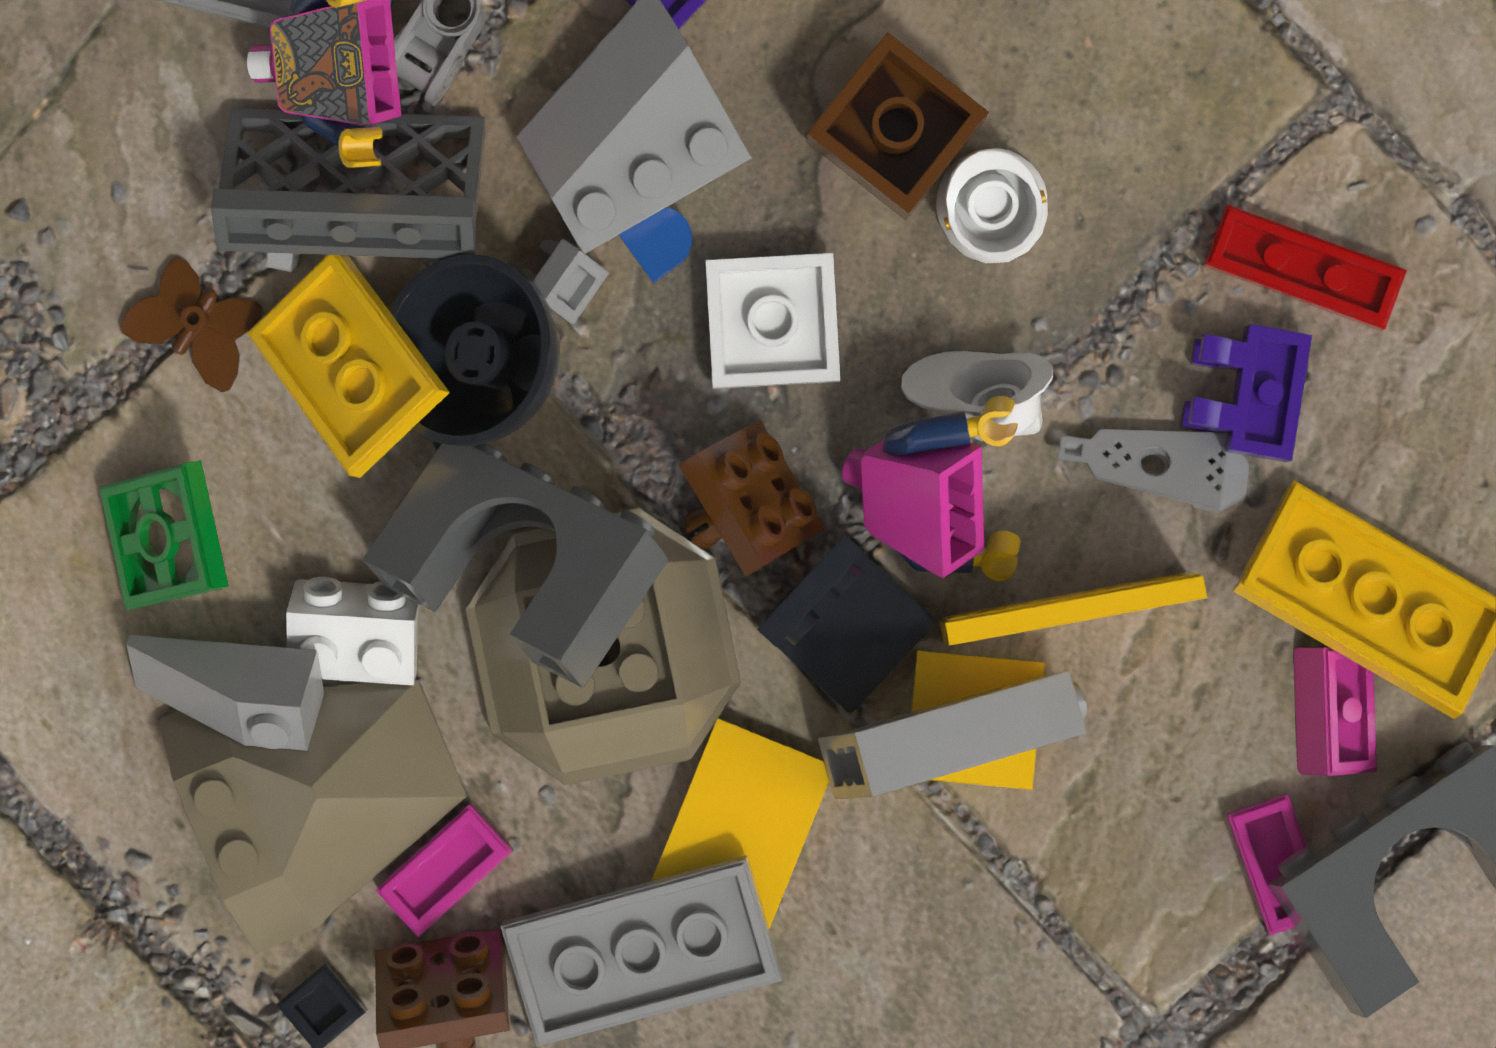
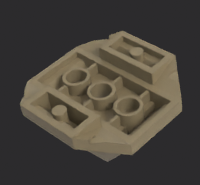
[466,508,741,785]

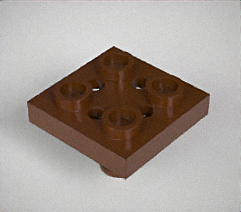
[679,420,825,577]
[375,928,510,1048]

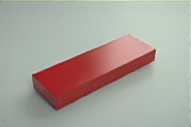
[1203,205,1407,331]

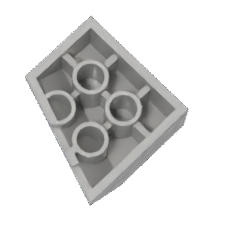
[516,0,751,255]

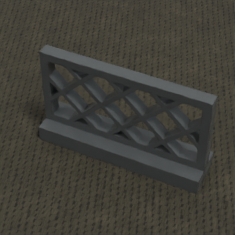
[211,108,485,259]

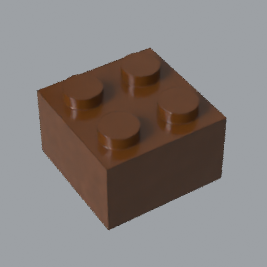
[806,32,989,221]

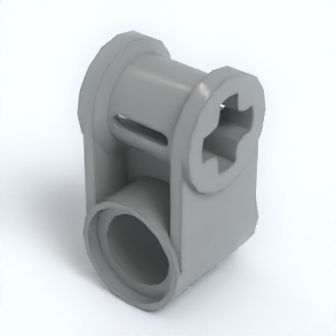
[394,0,486,106]

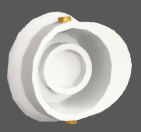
[936,148,1048,264]

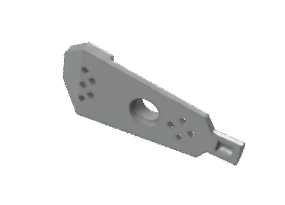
[1058,429,1249,514]

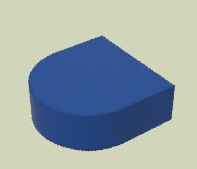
[618,207,692,284]

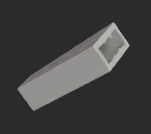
[818,671,1087,800]

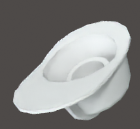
[901,351,1053,441]

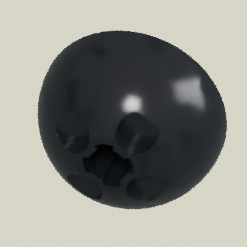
[389,254,560,446]

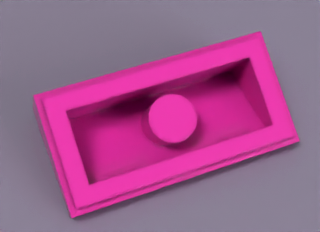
[1294,646,1377,776]

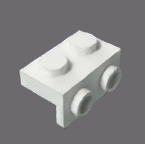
[286,577,420,685]

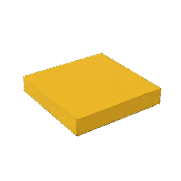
[911,650,1045,790]

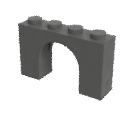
[362,443,669,688]
[1268,742,1496,1018]

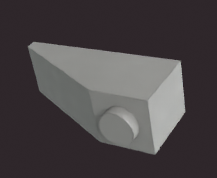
[126,635,324,751]

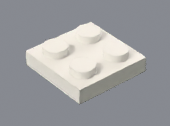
[706,253,840,389]

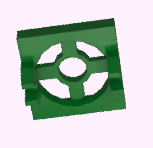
[99,460,229,611]

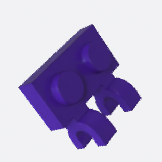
[1180,324,1312,463]

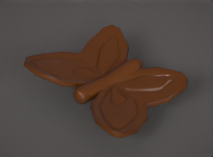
[119,257,262,392]

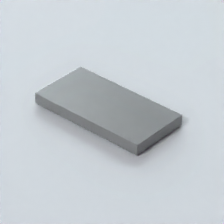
[500,855,783,1047]

